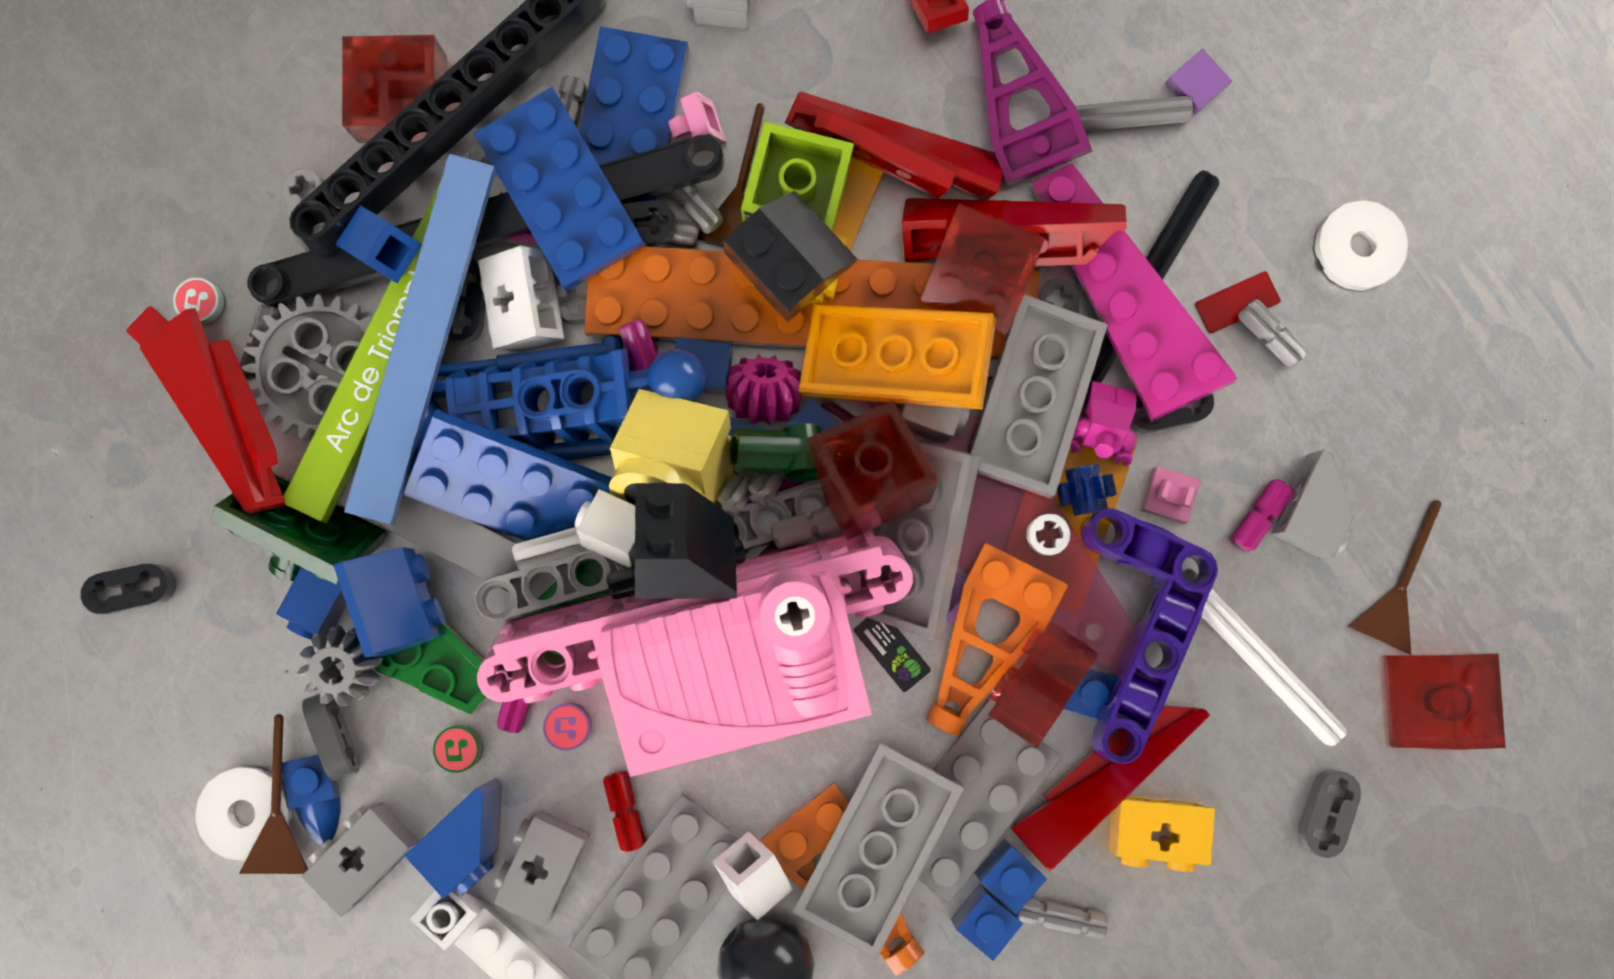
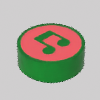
[433,725,482,773]

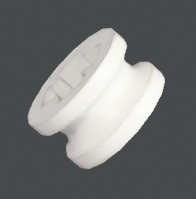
[1026,514,1070,555]

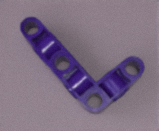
[1080,508,1218,764]

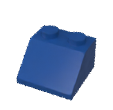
[333,547,445,657]
[404,778,502,899]

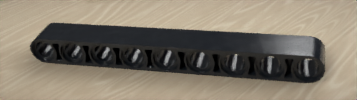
[289,0,606,256]

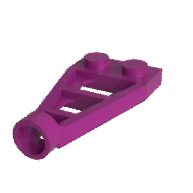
[972,0,1093,187]

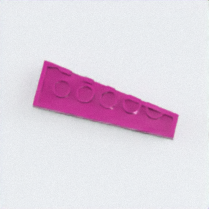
[1031,163,1237,421]

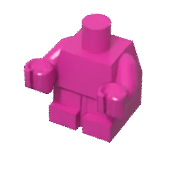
[1070,381,1137,466]

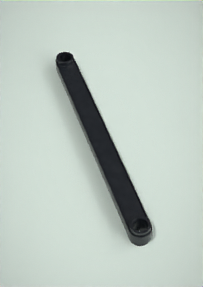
[247,135,725,307]

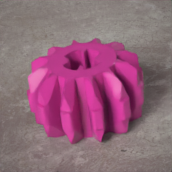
[725,354,802,425]

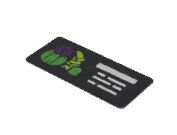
[854,618,931,692]

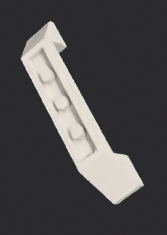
[409,889,571,979]

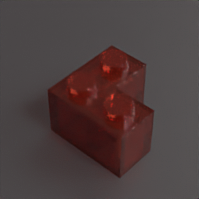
[342,35,447,143]
[988,622,1099,748]

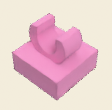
[668,91,726,145]
[1140,466,1201,524]

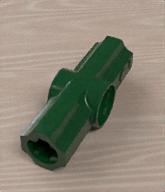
[729,423,877,482]

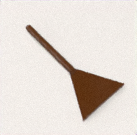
[698,103,765,245]
[1348,500,1442,654]
[239,714,308,874]

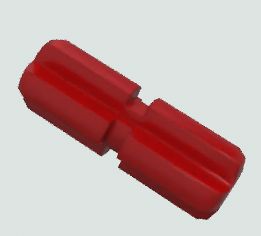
[603,771,645,852]

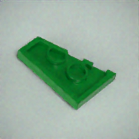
[374,623,487,714]

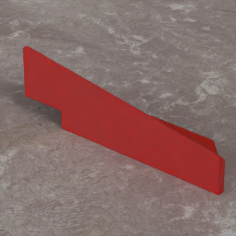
[785,92,1003,200]
[902,198,1127,269]
[140,308,285,513]
[1011,706,1210,871]

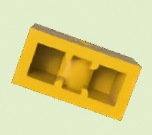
[1107,796,1215,872]

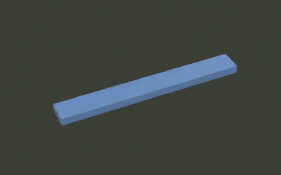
[344,154,496,525]

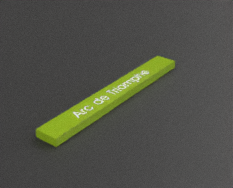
[284,181,490,523]

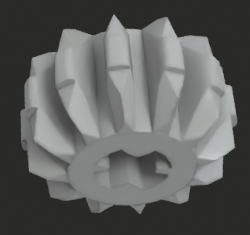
[297,625,383,707]

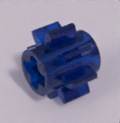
[1057,464,1117,516]

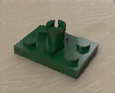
[210,474,386,584]

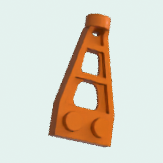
[926,542,1068,736]
[761,782,925,975]

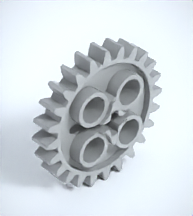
[242,294,373,441]

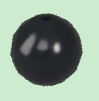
[717,916,814,979]

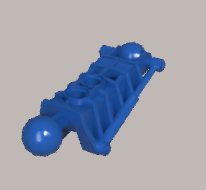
[409,335,707,477]

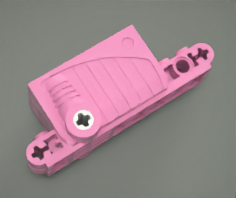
[477,528,913,777]

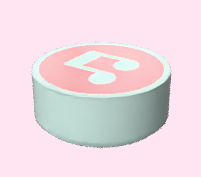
[173,278,224,325]

